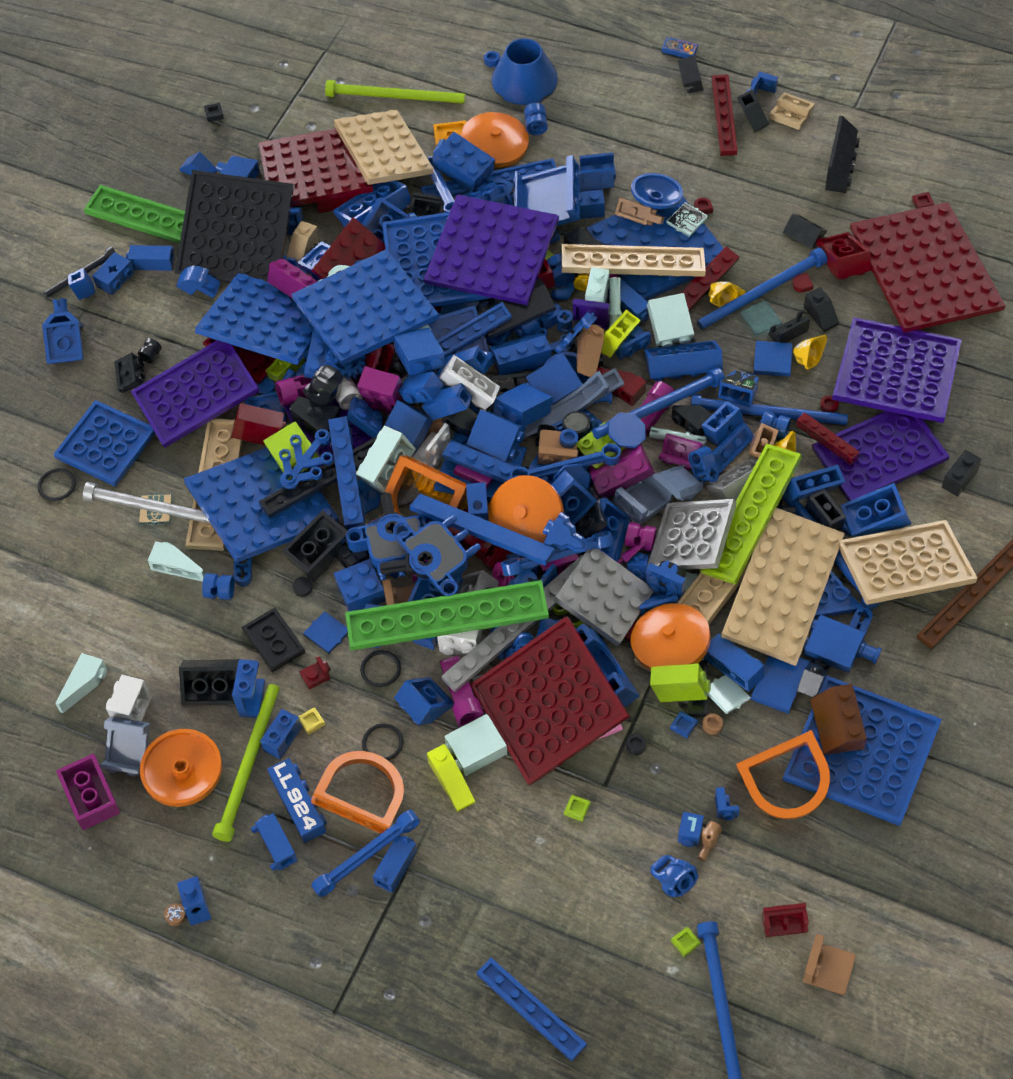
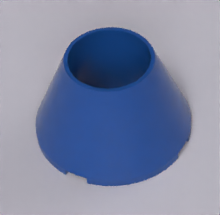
[492,38,558,105]

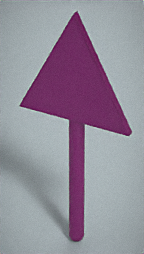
[617,541,647,564]

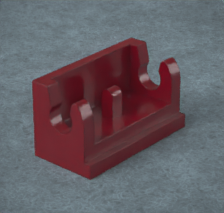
[762,903,809,937]

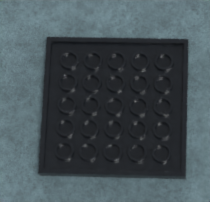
[175,170,295,282]

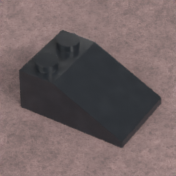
[282,510,347,582]

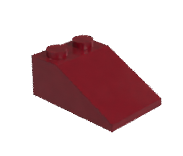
[816,232,871,279]

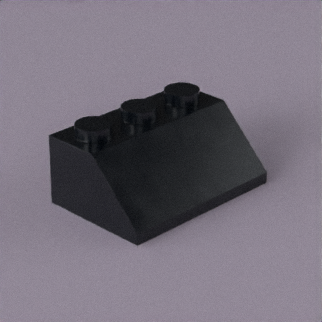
[179,659,242,705]

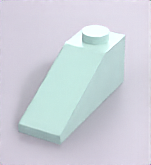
[148,541,205,582]
[55,653,107,713]

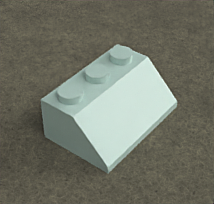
[356,426,416,494]

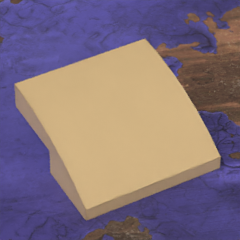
[769,92,815,130]

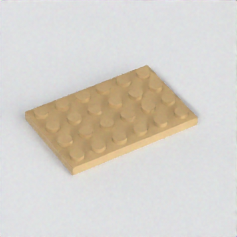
[334,110,433,185]
[838,520,977,605]

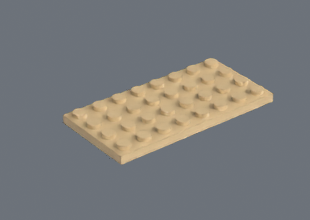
[721,508,845,666]

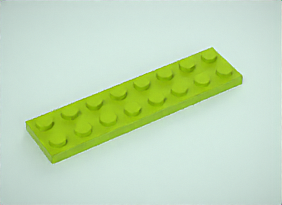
[700,444,802,585]

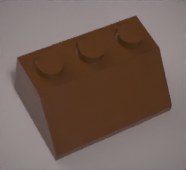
[810,684,867,755]

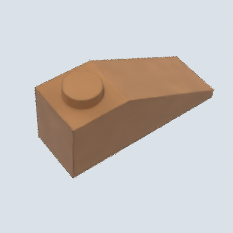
[577,324,604,378]

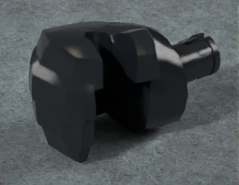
[303,365,343,405]

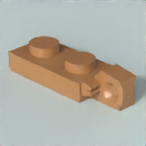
[615,197,665,226]

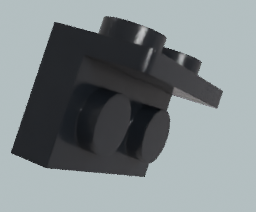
[114,352,146,393]

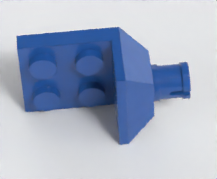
[42,298,84,365]

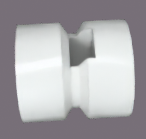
[336,377,362,410]

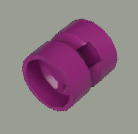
[625,522,657,552]

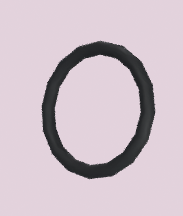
[37,468,76,501]
[360,650,401,687]
[362,723,404,761]

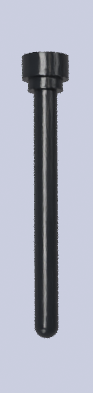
[43,246,116,298]

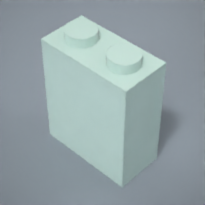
[585,267,609,303]
[647,293,694,347]
[444,714,507,776]

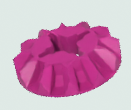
[493,562,515,587]

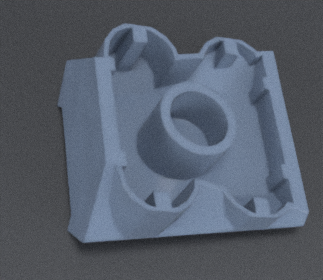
[653,465,703,501]

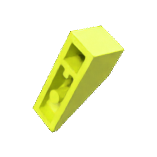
[601,310,641,358]
[427,744,475,812]

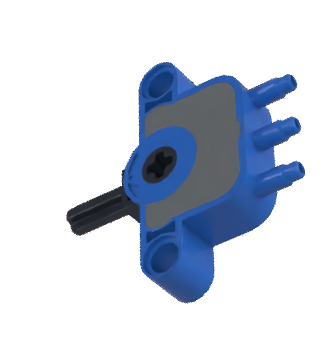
[346,492,435,581]

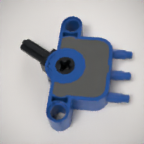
[380,515,481,596]

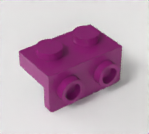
[658,433,703,470]

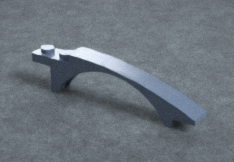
[523,368,624,440]

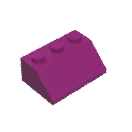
[267,259,318,298]
[590,443,655,499]

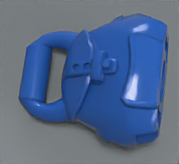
[651,855,699,897]

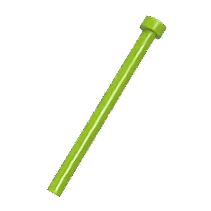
[325,80,465,104]
[212,684,280,842]

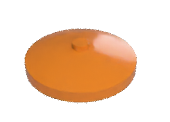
[461,112,529,168]
[488,475,564,543]
[631,603,711,671]
[140,729,222,807]

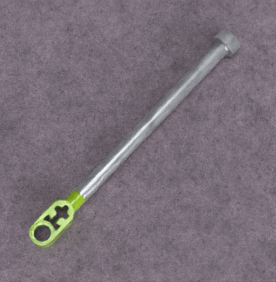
[83,482,211,524]

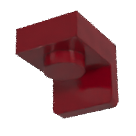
[299,656,331,690]

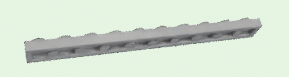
[441,555,583,693]

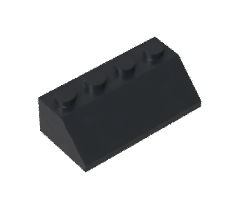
[825,115,860,193]
[475,278,556,339]

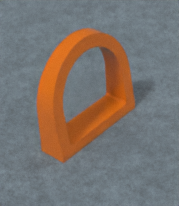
[385,455,467,515]
[736,730,830,819]
[311,751,404,834]

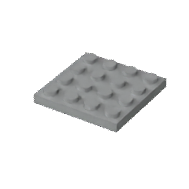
[647,499,737,570]
[553,548,653,646]

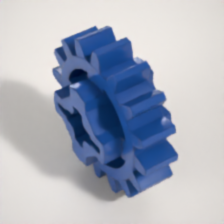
[325,349,365,381]

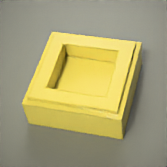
[298,707,325,735]

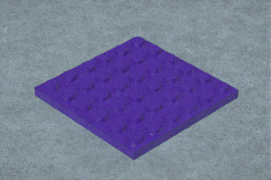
[424,195,559,305]
[832,317,962,423]

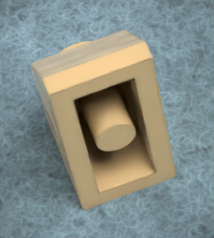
[287,221,319,262]

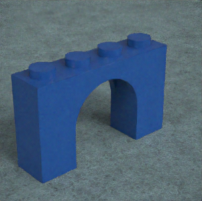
[422,346,489,420]
[576,624,640,707]

